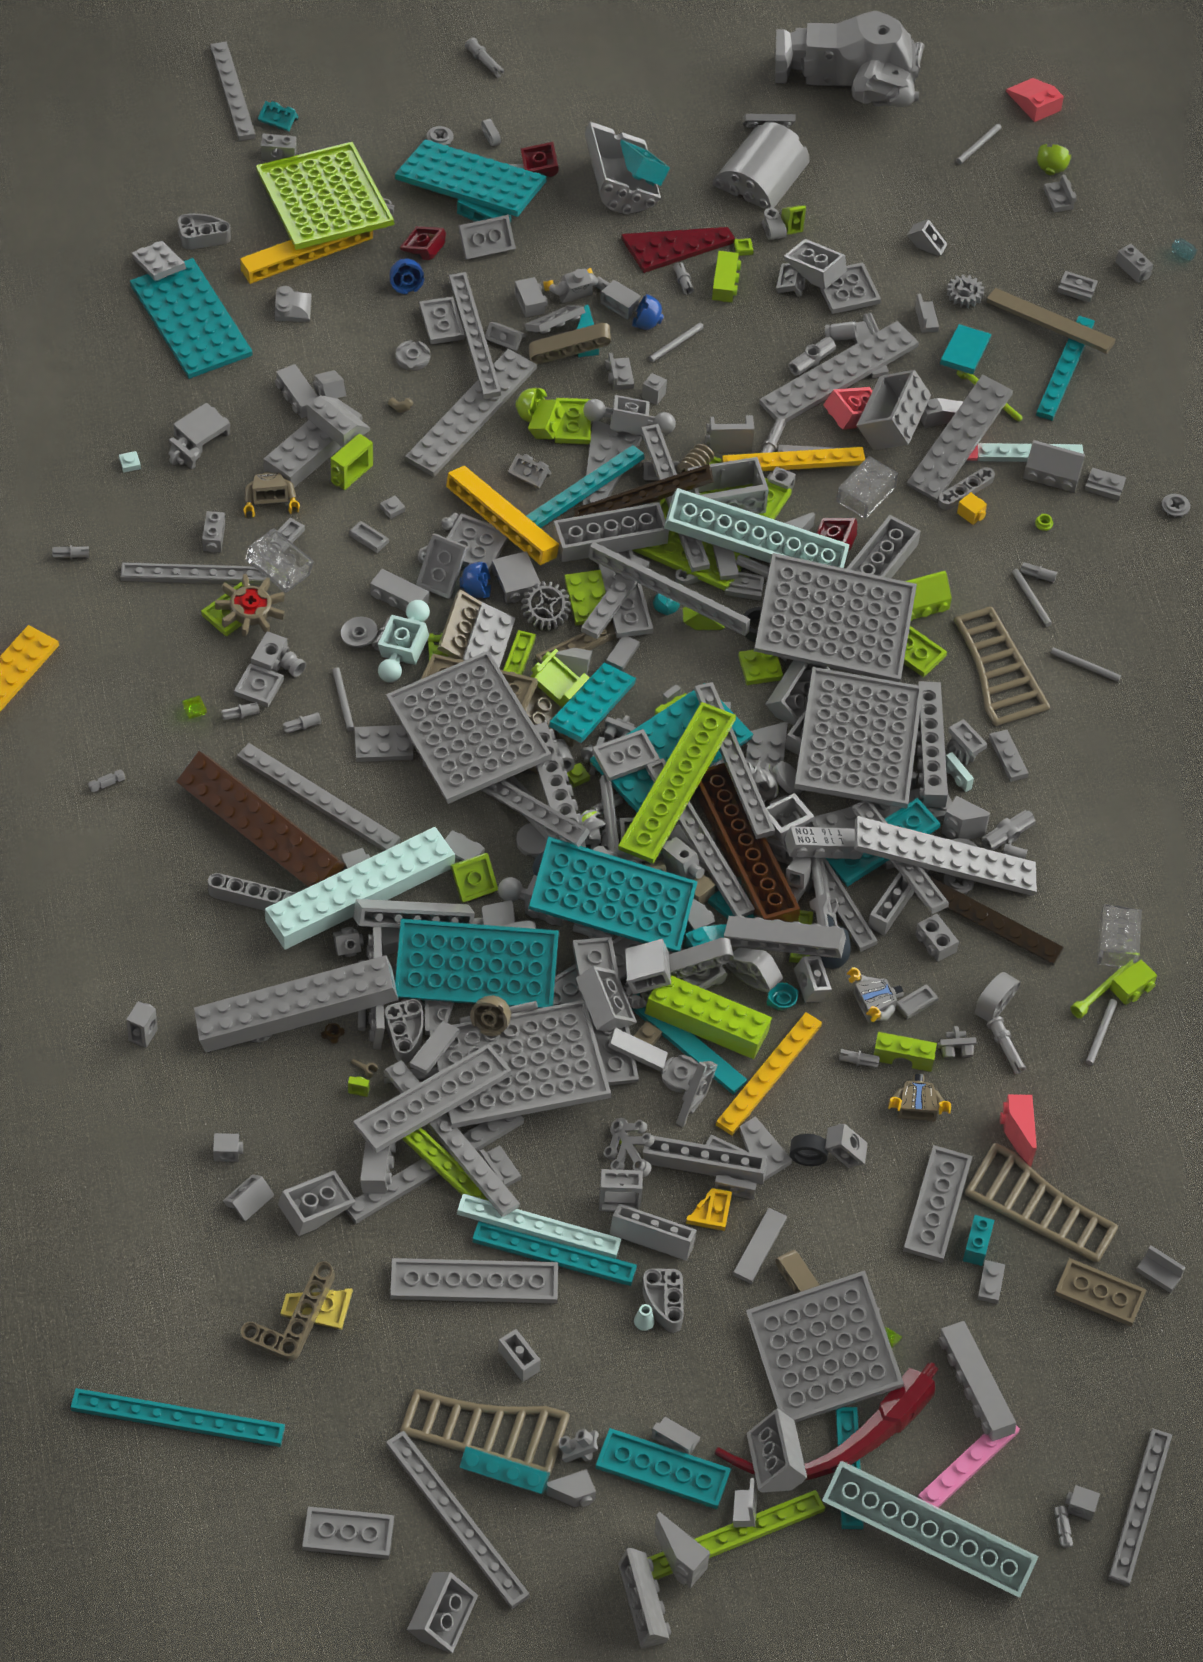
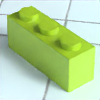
[712,251,741,303]

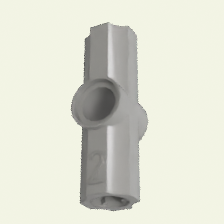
[788,337,836,376]
[981,810,1036,851]

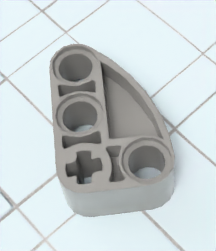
[178,213,231,250]
[725,947,783,992]
[975,972,1021,1022]
[385,999,424,1063]
[642,1269,684,1333]

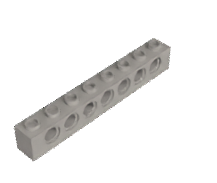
[916,681,948,808]
[534,722,588,848]

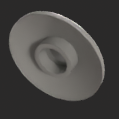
[341,617,378,647]

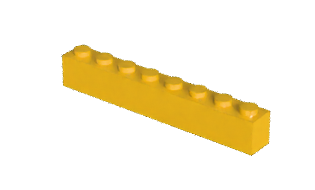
[240,231,373,284]
[446,466,559,565]

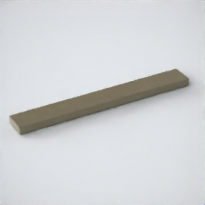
[987,288,1115,354]

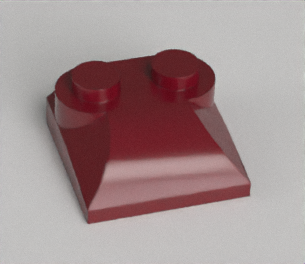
[521,142,559,177]
[400,226,446,260]
[816,518,858,552]

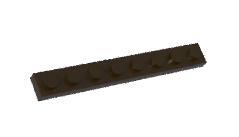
[574,464,714,517]
[929,876,1064,965]

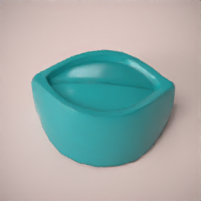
[653,593,680,615]
[767,983,798,1010]

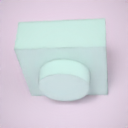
[119,451,141,473]

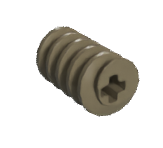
[677,444,714,474]

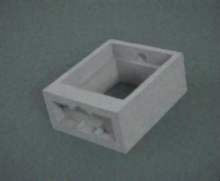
[766,793,818,847]
[599,1169,643,1212]

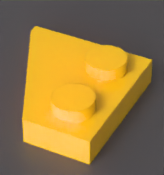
[686,1188,732,1231]

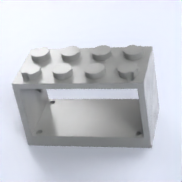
[857,370,931,450]
[687,457,769,514]

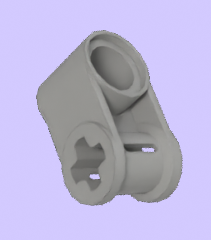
[762,208,787,241]

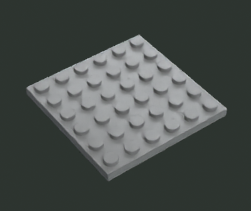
[746,1270,904,1423]

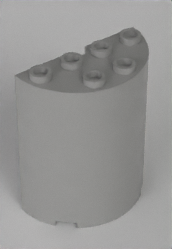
[585,122,661,214]
[712,122,809,209]

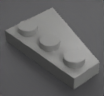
[739,1116,792,1181]

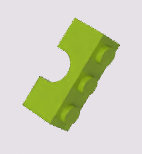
[874,1032,937,1072]

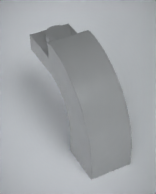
[767,837,811,889]

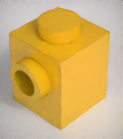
[957,492,987,525]

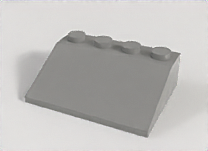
[618,1548,671,1649]

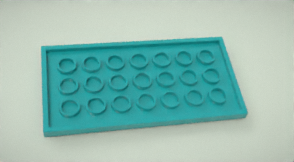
[395,140,547,217]
[130,258,253,379]
[590,683,754,813]
[528,836,698,953]
[395,919,559,1009]

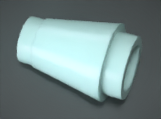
[634,1304,655,1331]

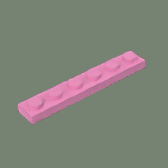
[918,1426,1020,1508]

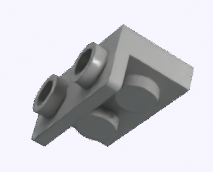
[1043,174,1077,212]
[776,263,805,297]
[605,353,634,390]
[508,453,551,489]
[479,1145,521,1187]

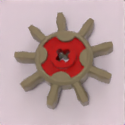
[215,574,285,637]

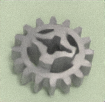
[947,275,984,308]

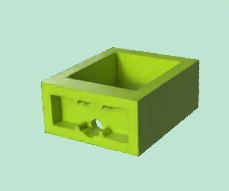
[331,433,373,490]

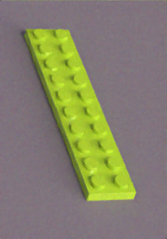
[618,702,736,863]

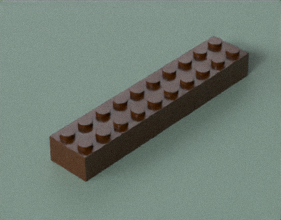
[176,751,346,887]
[695,763,800,923]

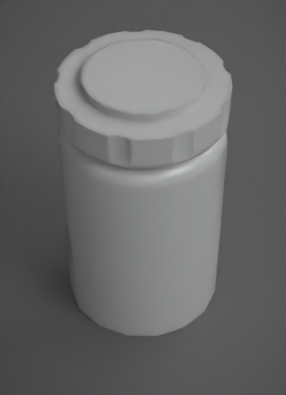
[825,321,857,341]
[553,739,575,772]

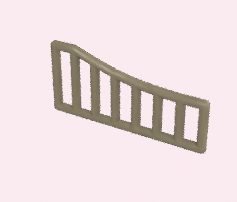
[954,607,1050,726]
[964,1143,1118,1262]
[400,1389,570,1476]

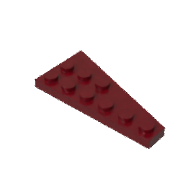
[621,227,735,273]

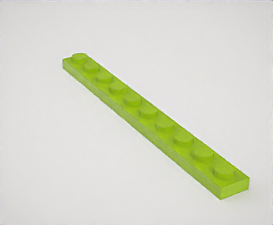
[620,1490,825,1580]

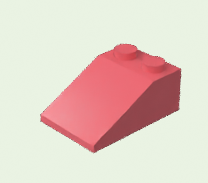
[1006,78,1064,122]
[824,387,872,430]
[1000,1094,1037,1167]

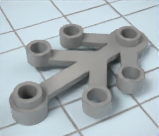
[603,1118,655,1177]

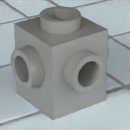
[333,927,364,957]

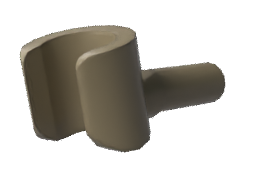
[351,1059,378,1078]

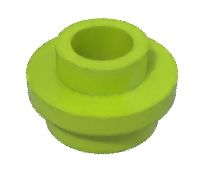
[1035,514,1053,531]

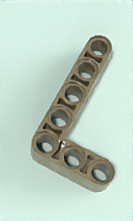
[240,1261,335,1361]

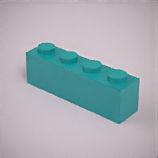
[460,1447,550,1494]

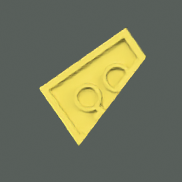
[281,1288,353,1330]

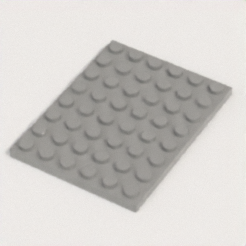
[754,553,917,682]
[386,651,552,804]
[794,667,923,808]
[429,1000,611,1128]

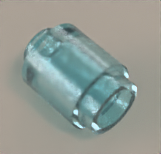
[1171,238,1198,261]

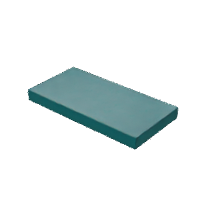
[940,324,992,374]

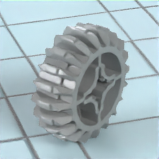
[521,581,571,631]

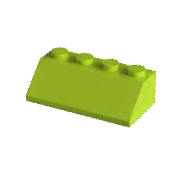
[905,571,952,621]

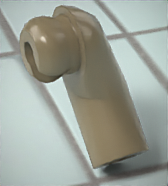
[388,397,413,413]

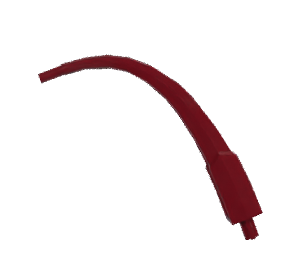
[715,1363,938,1480]

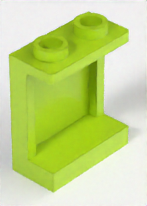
[530,648,590,708]

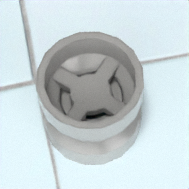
[280,651,306,677]

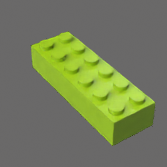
[645,975,772,1059]

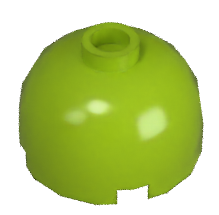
[1037,144,1071,175]
[515,388,547,423]

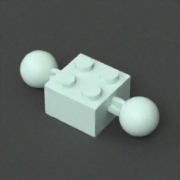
[378,600,430,683]

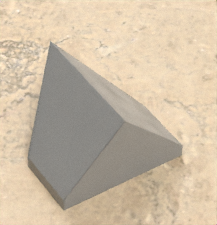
[555,648,592,678]

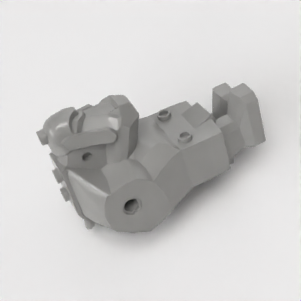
[775,11,919,107]

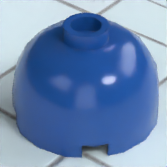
[389,258,424,294]
[632,294,664,330]
[459,561,491,598]

